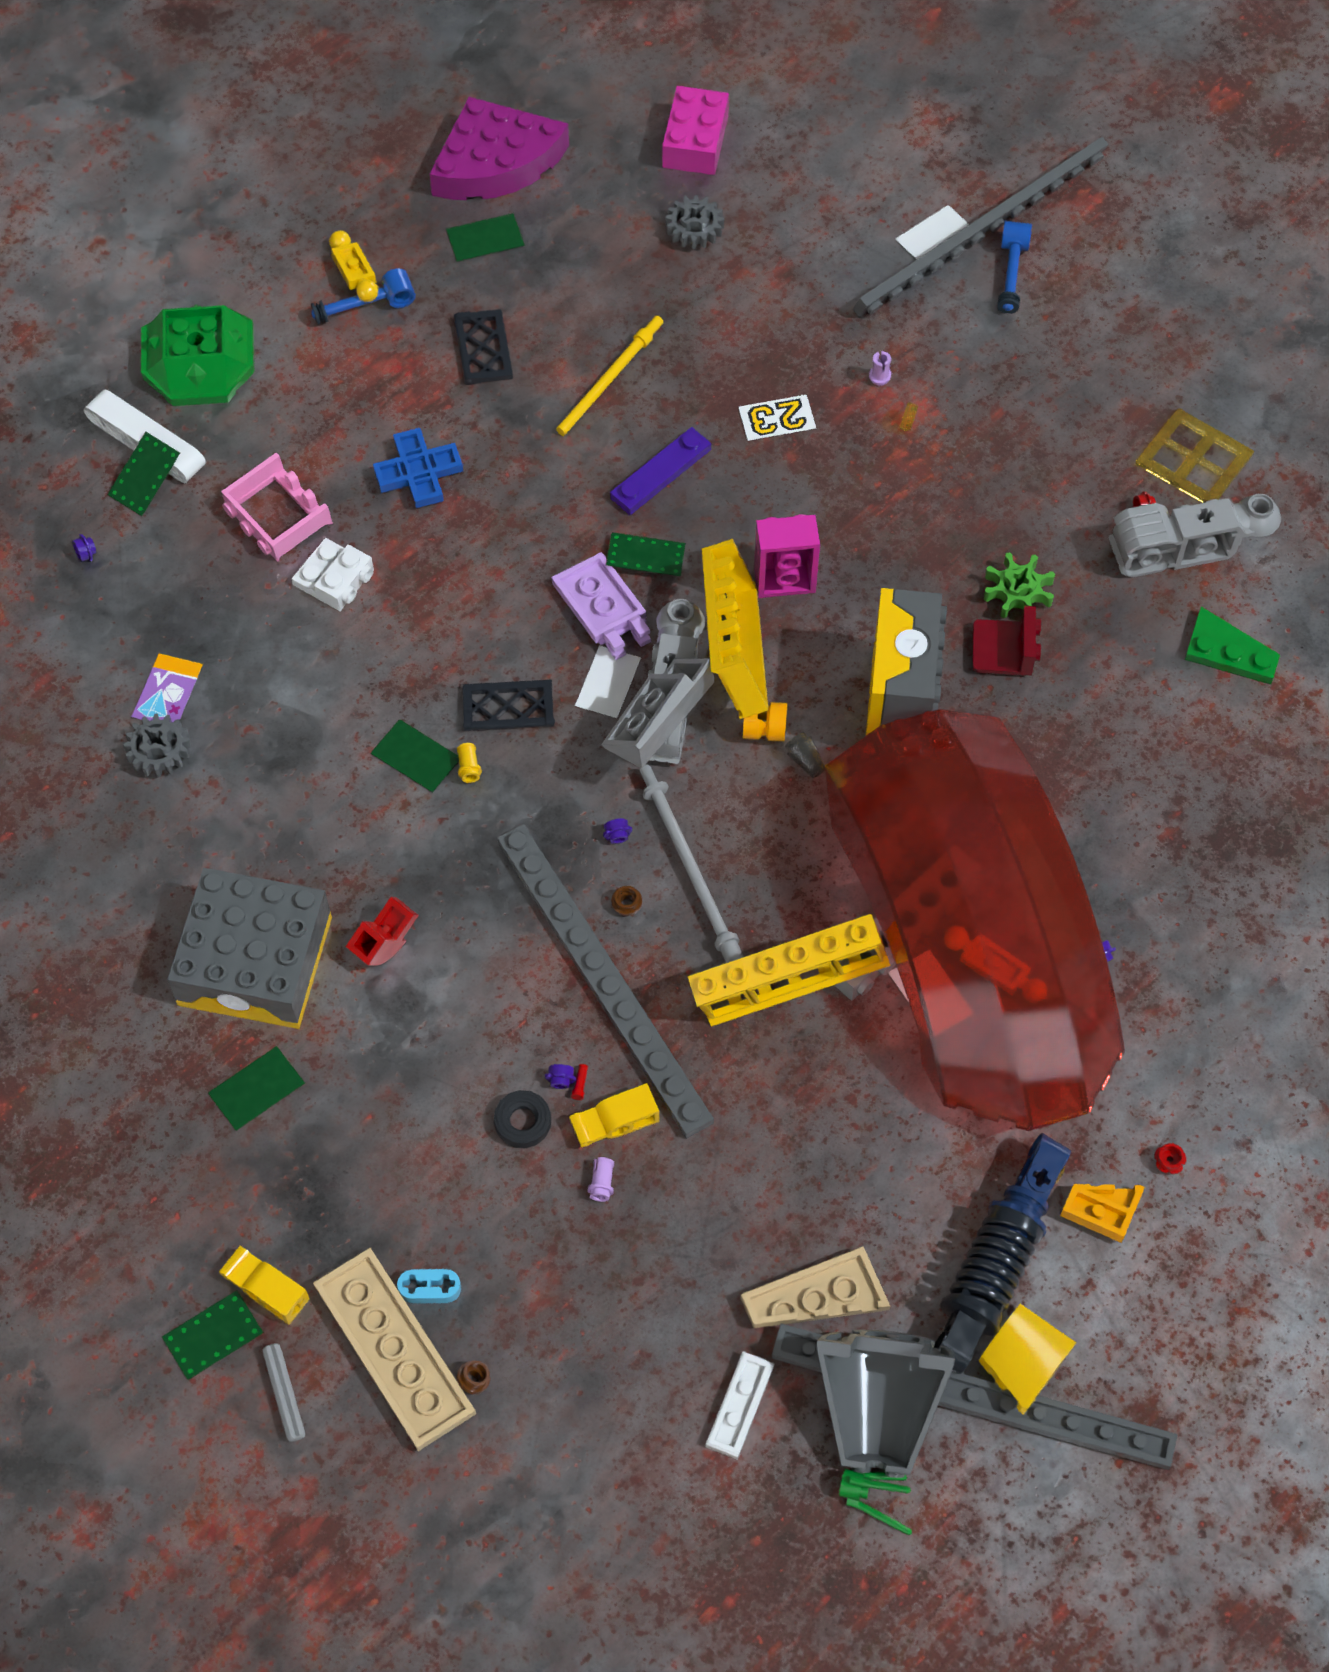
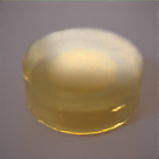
[899,402,918,432]

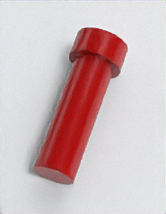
[571,1064,588,1100]

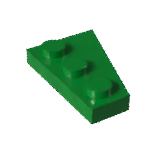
[1185,606,1280,685]

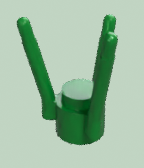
[839,1469,912,1535]

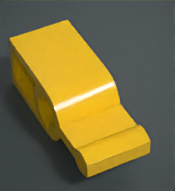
[569,1083,659,1148]
[219,1246,310,1325]

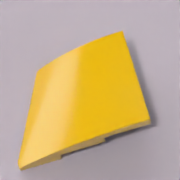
[978,1304,1076,1415]

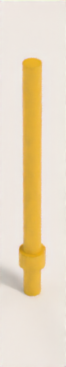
[556,315,664,436]

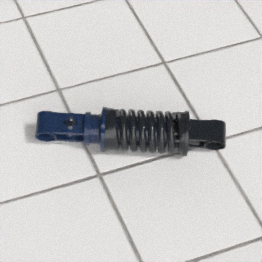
[934,1133,1071,1374]

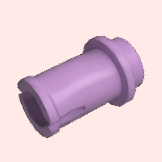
[869,351,891,386]
[587,1157,614,1202]

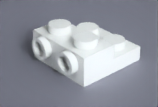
[292,538,374,611]

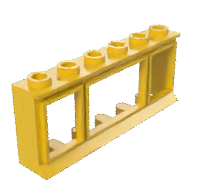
[702,539,768,719]
[688,914,891,1027]

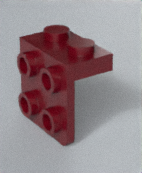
[972,606,1041,676]

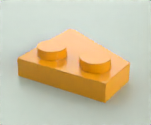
[1060,1184,1145,1243]

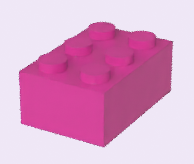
[662,86,729,175]
[754,514,820,598]

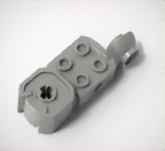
[1108,494,1281,577]
[648,599,705,764]

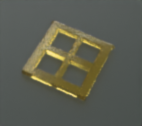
[1135,408,1254,503]

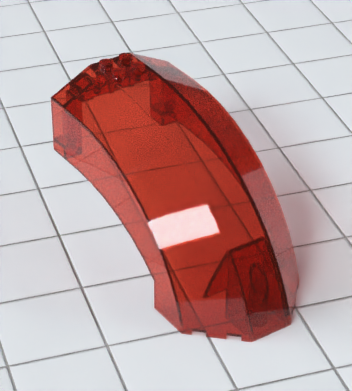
[825,709,1125,1131]

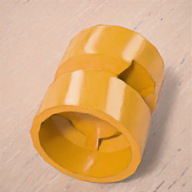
[743,702,787,742]

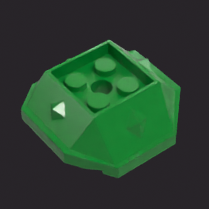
[141,304,255,406]

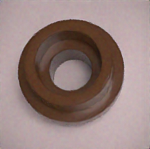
[611,886,642,916]
[457,1360,490,1394]

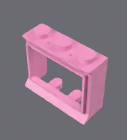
[221,453,333,562]

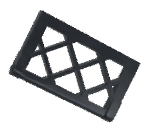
[453,309,513,385]
[463,679,555,731]

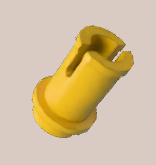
[456,743,482,783]

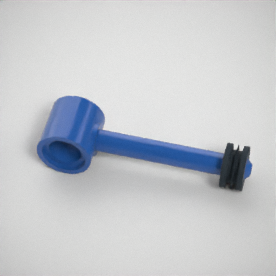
[997,221,1032,314]
[311,269,416,325]

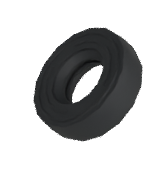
[494,1090,552,1148]

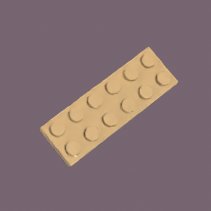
[313,1248,476,1451]

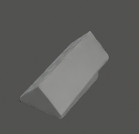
[601,658,714,769]

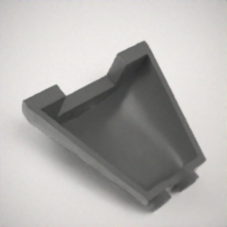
[817,1330,955,1478]

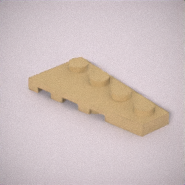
[741,1247,890,1328]

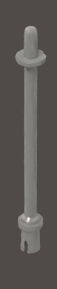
[640,764,744,963]

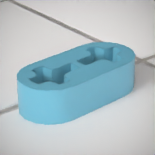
[397,1269,461,1303]

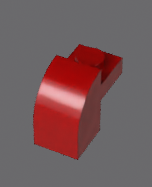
[345,897,419,966]

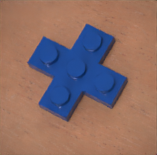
[373,428,463,508]

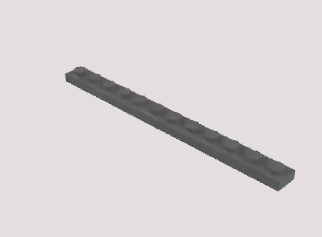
[853,136,1109,318]
[497,824,714,1139]
[772,1323,1178,1470]

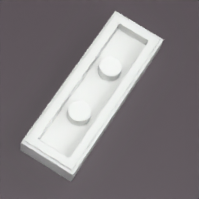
[706,1351,774,1460]

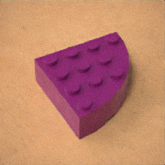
[430,97,569,200]

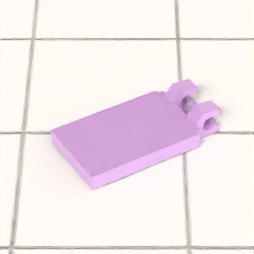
[551,552,651,660]

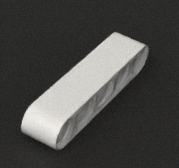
[84,389,206,483]

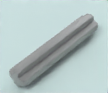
[263,1343,305,1442]

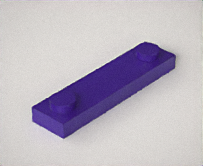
[610,427,711,515]

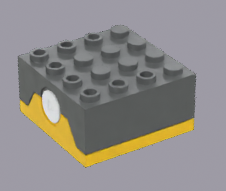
[864,588,947,759]
[167,867,332,1029]

